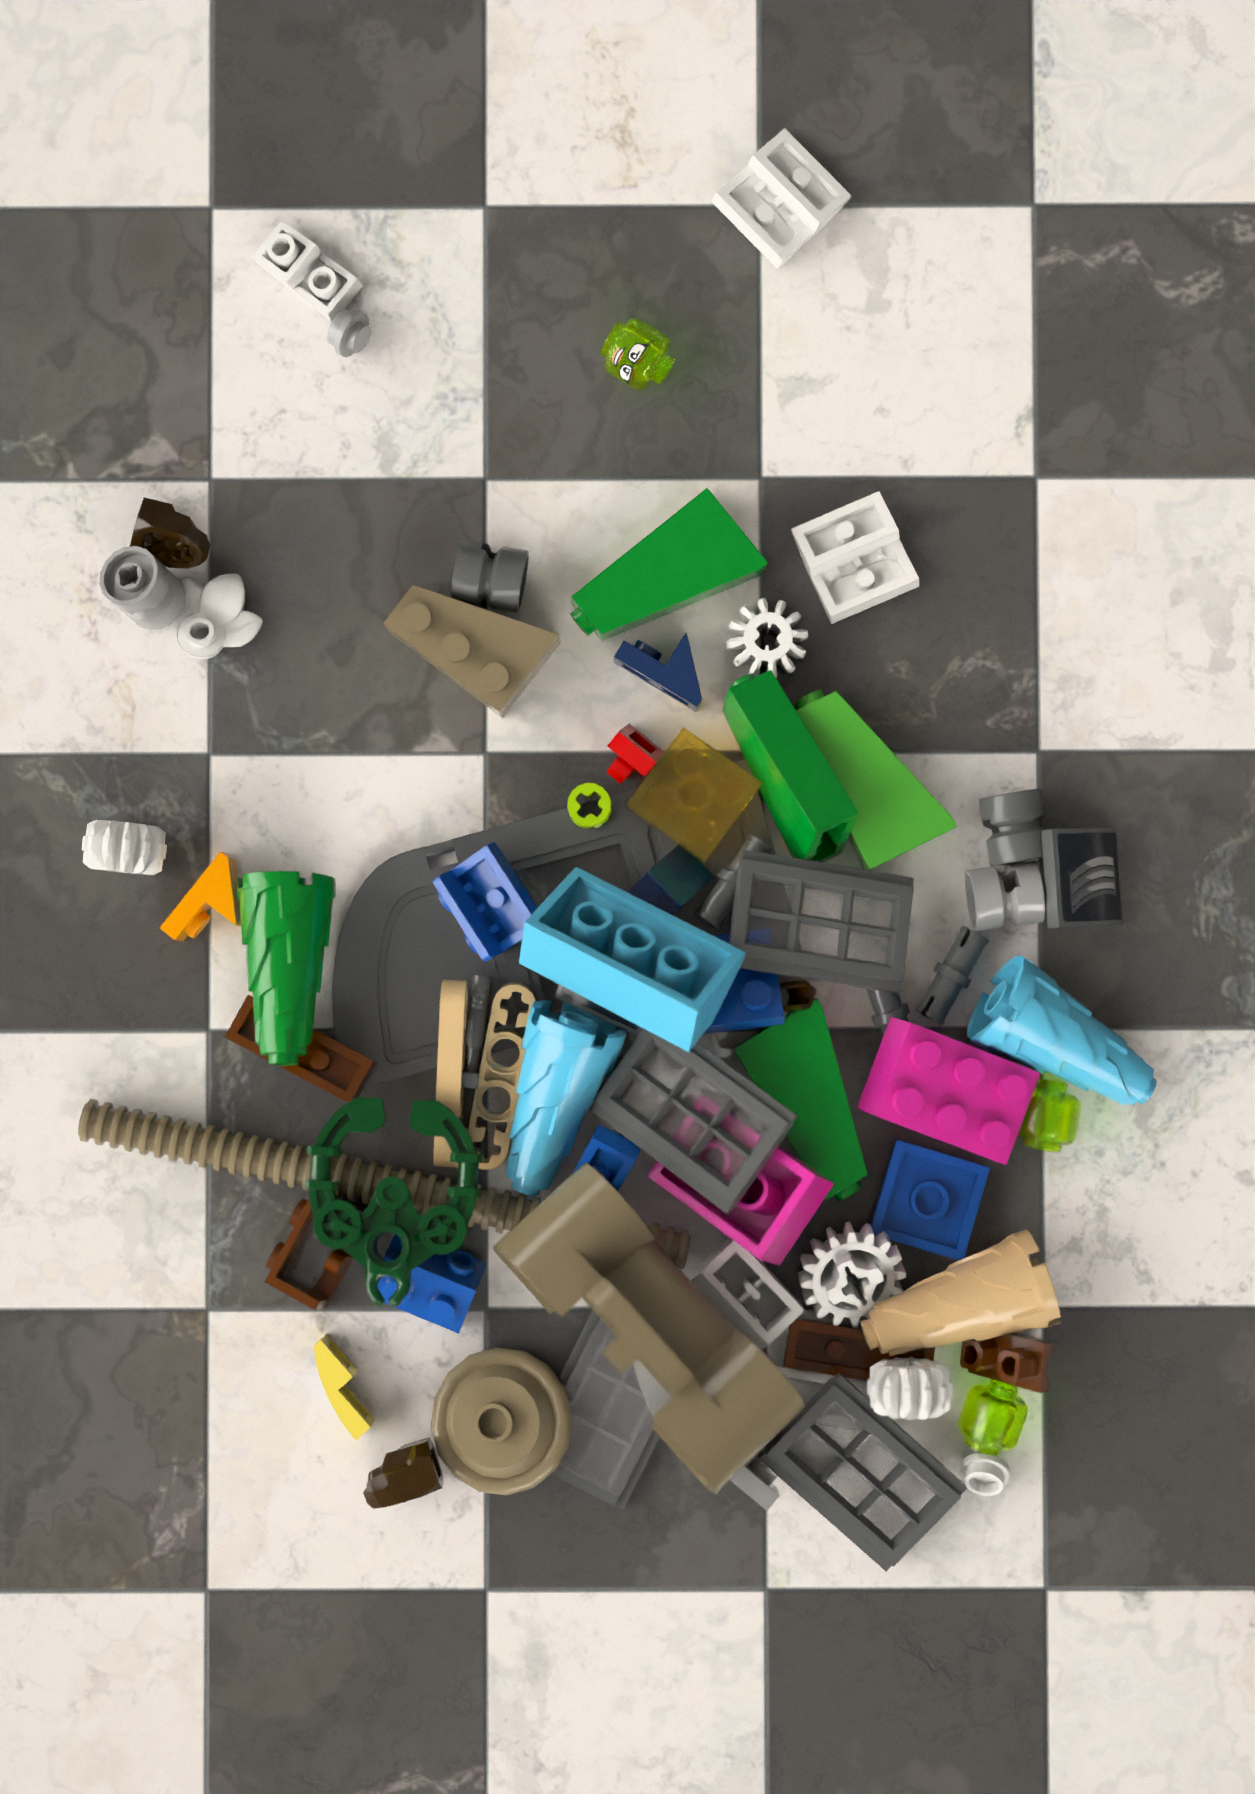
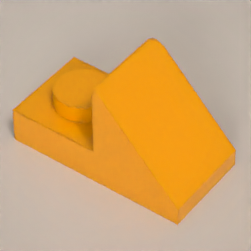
[160,851,241,941]

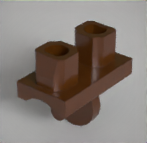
[960,1332,1053,1393]

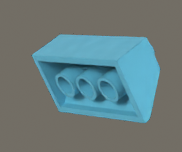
[519,867,746,1052]

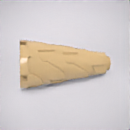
[861,1229,1061,1356]

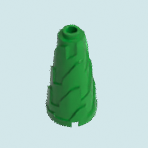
[236,871,336,1066]

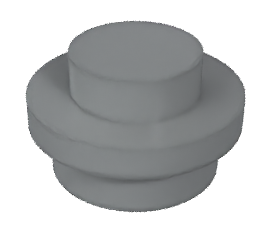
[327,309,371,357]

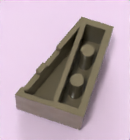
[383,585,561,718]

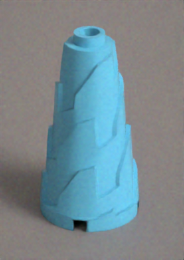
[967,956,1157,1105]
[506,1000,626,1196]

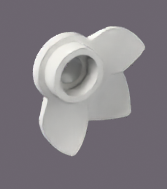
[176,573,263,659]

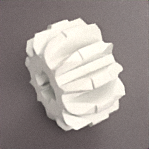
[726,598,808,678]
[82,820,167,875]
[867,1357,953,1420]

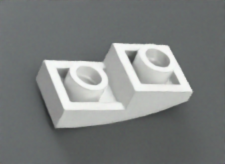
[252,220,363,322]

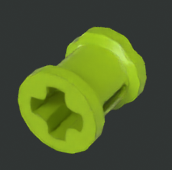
[567,783,611,829]

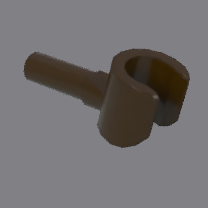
[780,980,817,1011]

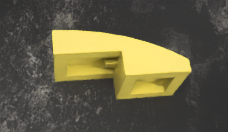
[313,1334,376,1440]

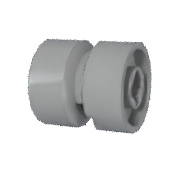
[99,546,186,630]
[965,861,1045,931]

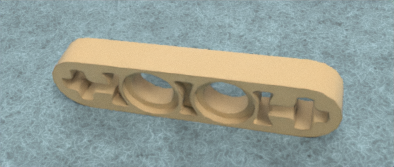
[433,980,468,1168]
[468,982,536,1170]

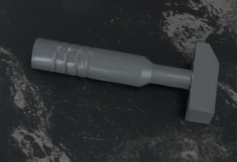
[462,975,492,1089]

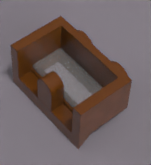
[265,1198,353,1310]

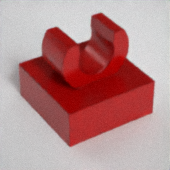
[606,723,666,784]

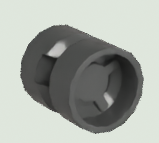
[451,539,529,613]
[979,789,1049,867]

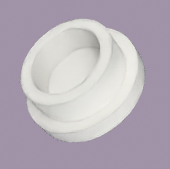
[961,1451,1010,1496]

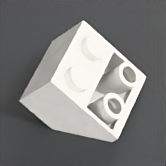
[688,1237,805,1350]

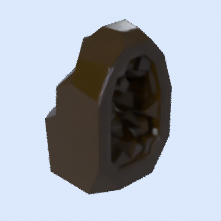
[130,497,210,569]
[363,1437,444,1509]

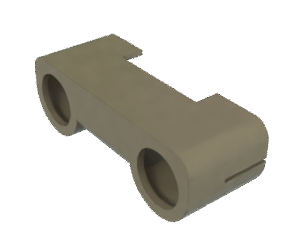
[493,1163,806,1493]

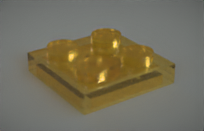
[626,727,762,864]

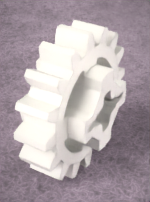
[797,1222,906,1328]

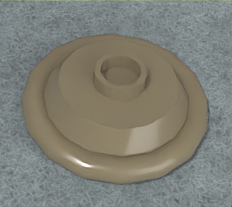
[431,1347,573,1496]

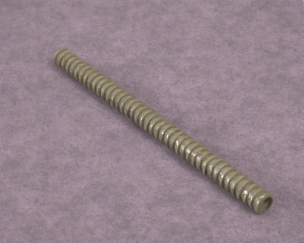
[78,1099,691,1270]

